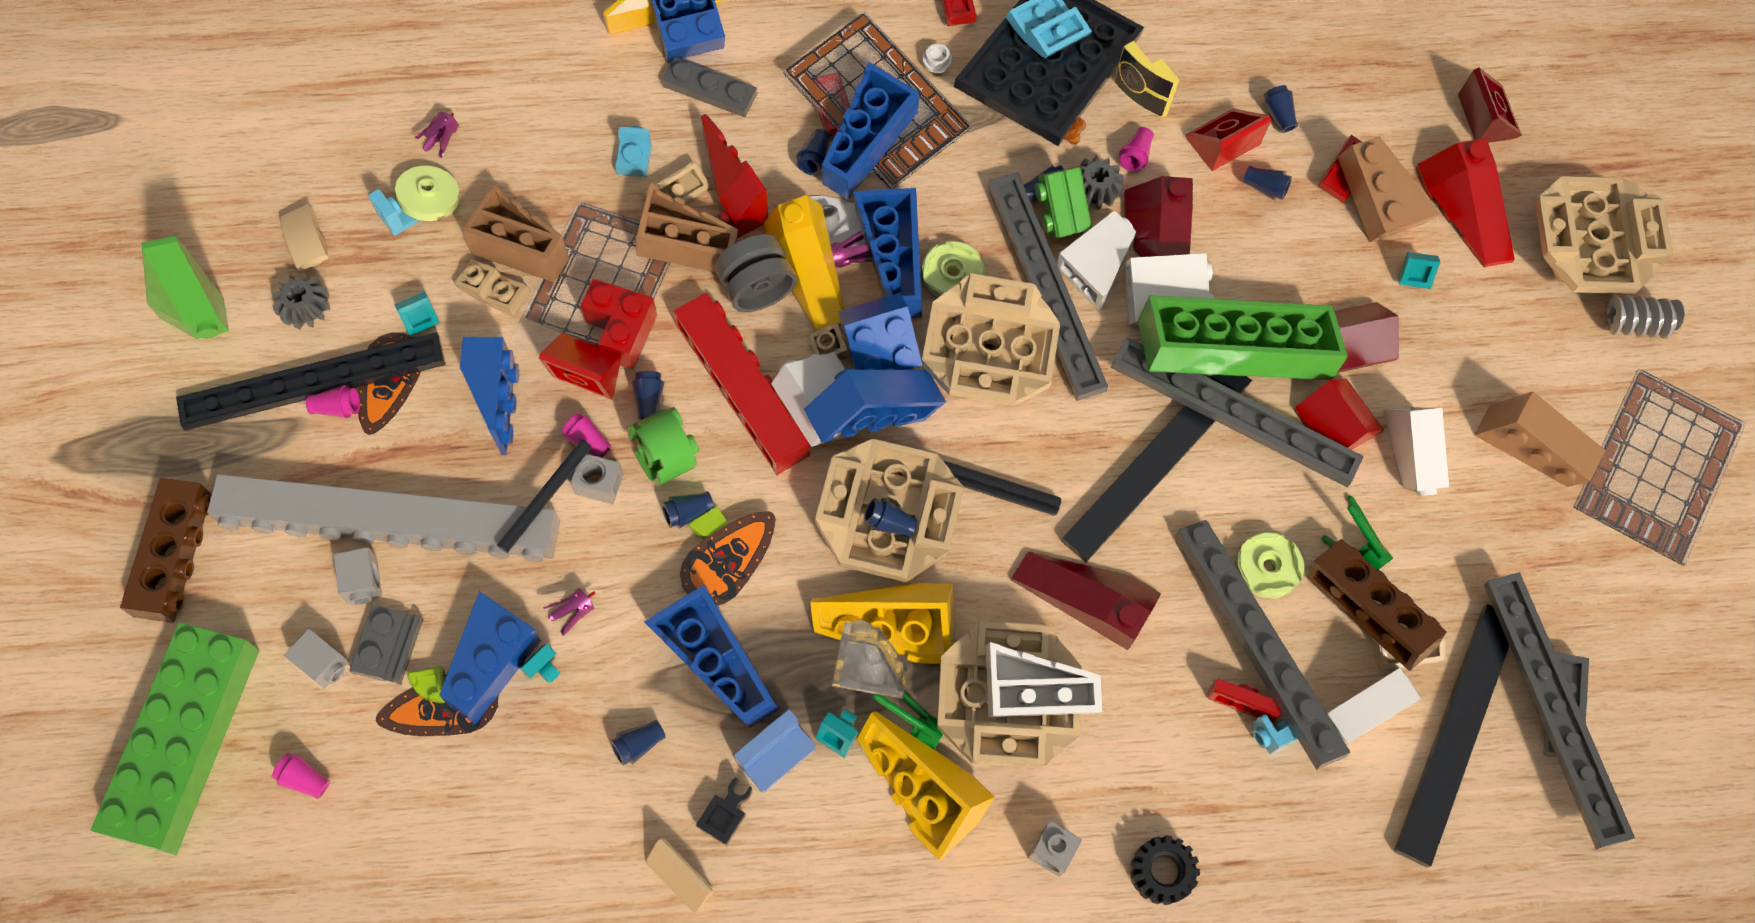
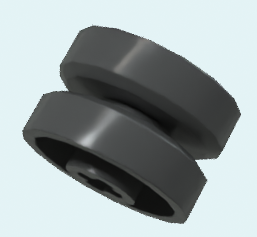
[715,234,797,312]

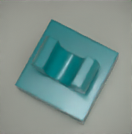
[1398,252,1440,289]
[394,291,440,336]
[519,643,561,683]
[815,709,859,758]

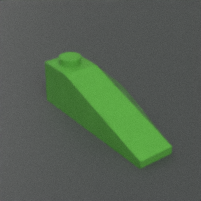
[141,235,229,339]

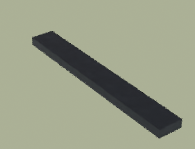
[176,332,446,431]
[1061,374,1252,563]
[1394,604,1509,868]

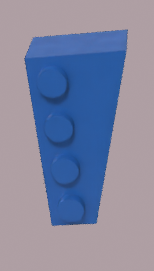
[822,61,919,200]
[853,188,922,319]
[804,368,946,443]
[644,585,780,728]

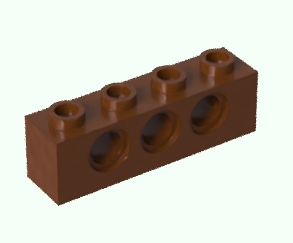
[120,478,212,623]
[1307,539,1447,671]

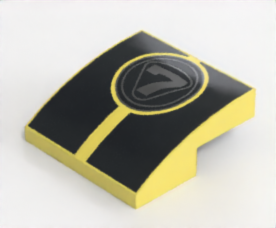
[1114,41,1179,117]

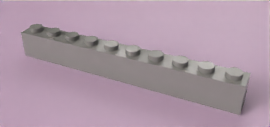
[207,474,560,562]

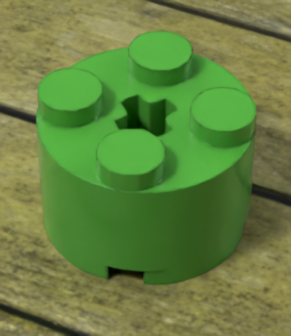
[627,407,699,486]

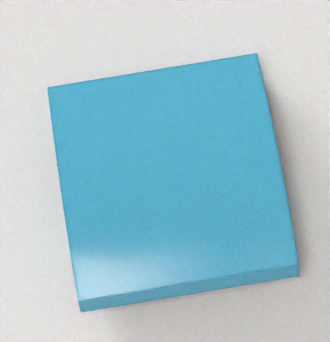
[1005,0,1092,58]

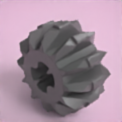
[1077,155,1124,210]
[272,273,330,330]

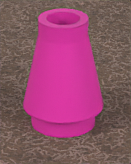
[1119,127,1154,172]
[306,385,360,418]
[561,413,612,458]
[271,752,330,800]

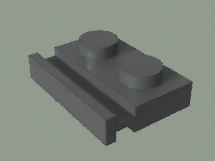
[349,605,423,685]

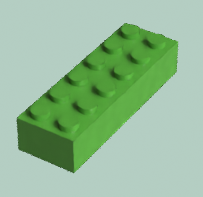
[1138,295,1348,380]
[90,622,259,856]

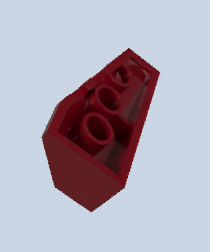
[1124,176,1193,257]
[1011,551,1162,650]

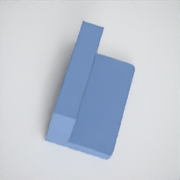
[734,709,815,792]

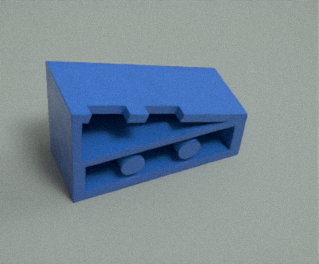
[439,591,541,725]

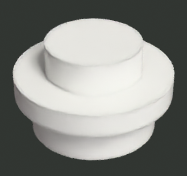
[922,44,952,73]

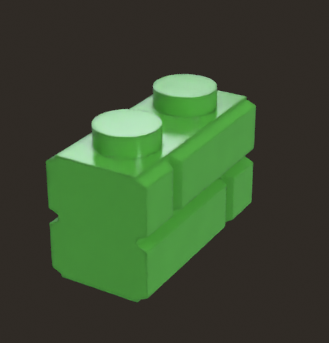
[1035,167,1092,238]

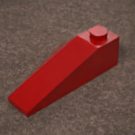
[701,114,768,238]
[1416,138,1515,267]

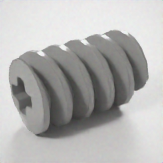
[1606,294,1685,339]

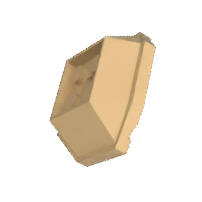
[1535,176,1674,294]
[922,273,1060,406]
[815,439,964,582]
[937,621,1081,769]

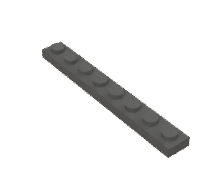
[988,172,1108,401]
[1110,337,1364,488]
[1175,520,1350,770]
[1484,572,1635,850]

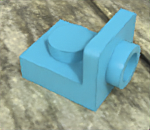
[615,126,652,177]
[368,189,420,236]
[1252,714,1297,754]

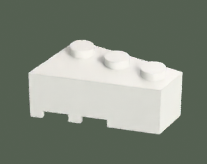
[985,642,1103,717]

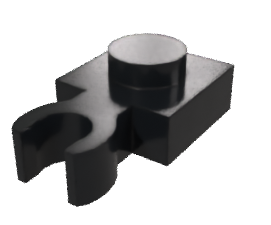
[695,777,753,846]

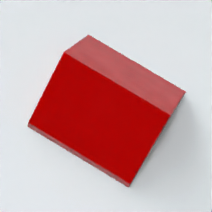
[1185,108,1271,171]
[539,333,622,400]
[1293,378,1384,450]

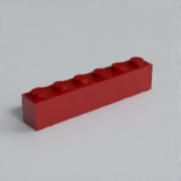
[673,292,810,475]

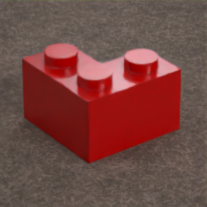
[581,278,657,370]

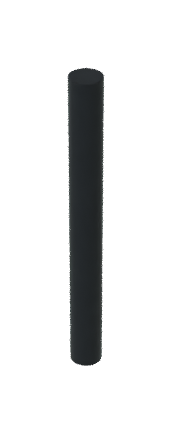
[496,439,592,554]

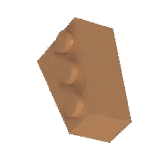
[1337,136,1440,242]
[636,183,738,272]
[462,184,569,283]
[1474,391,1606,487]

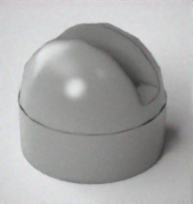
[822,205,840,232]

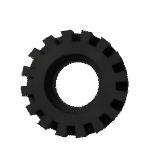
[1130,835,1200,905]

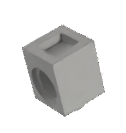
[568,454,624,504]
[333,547,382,605]
[284,628,349,689]
[1028,821,1082,877]

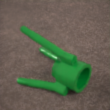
[1322,496,1393,570]
[873,688,943,749]

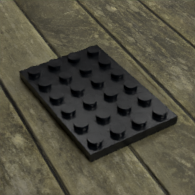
[953,0,1144,146]

